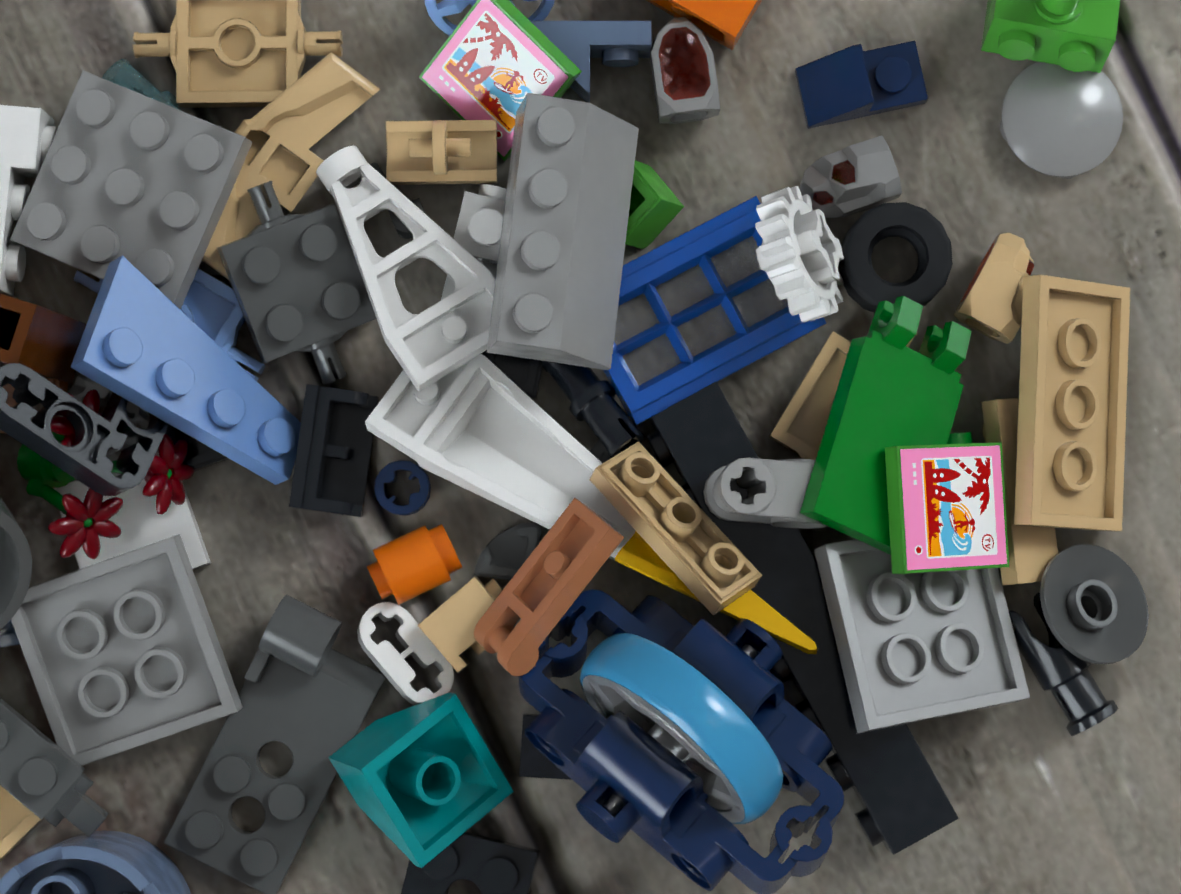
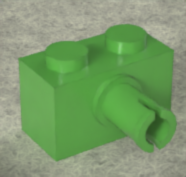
[981,0,1120,73]

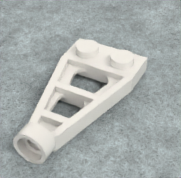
[316,145,495,392]

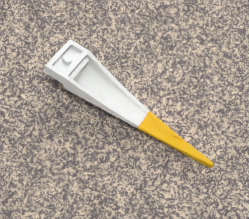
[365,354,818,654]

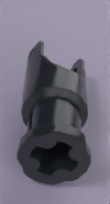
[1009,592,1118,736]

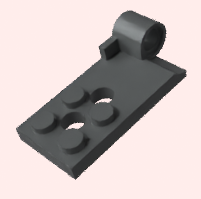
[164,595,386,894]

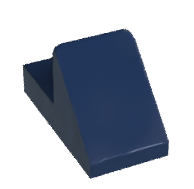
[795,41,928,129]

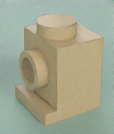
[418,577,503,673]

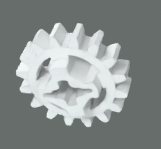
[755,186,844,323]

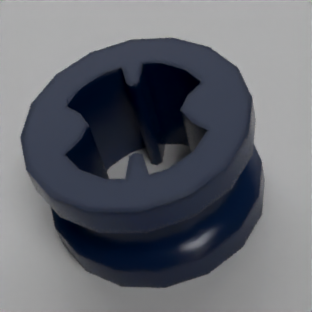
[374,460,431,516]

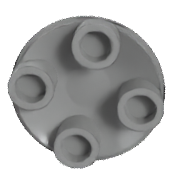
[1000,61,1123,179]

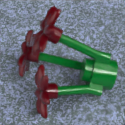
[17,389,194,559]

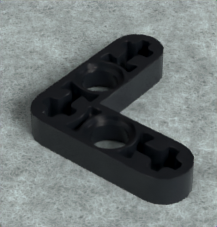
[0,363,169,496]

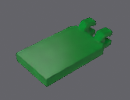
[800,296,972,555]

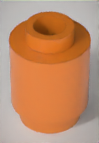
[366,524,462,605]

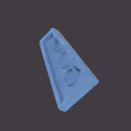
[70,255,301,485]

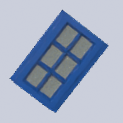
[603,196,826,426]

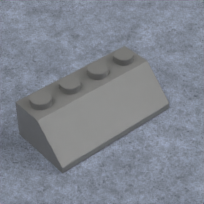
[487,93,639,370]

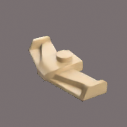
[202,52,380,281]

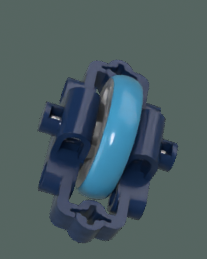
[519,589,844,894]

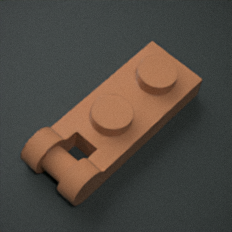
[474,498,624,676]

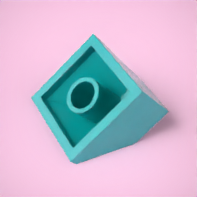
[328,692,514,868]

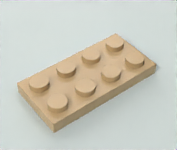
[1014,275,1130,531]

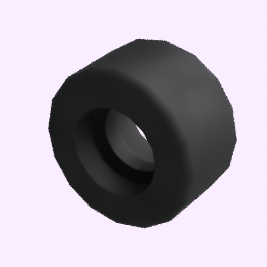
[839,202,953,313]

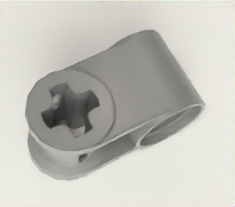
[703,457,827,529]

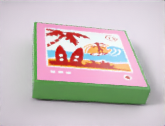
[419,0,582,161]
[885,442,1009,574]

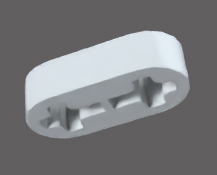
[357,602,454,705]

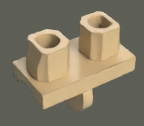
[386,120,498,185]

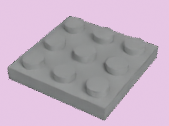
[10,70,252,310]
[11,534,243,766]
[814,539,1030,733]

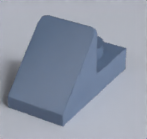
[531,21,652,103]

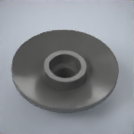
[1040,544,1149,665]

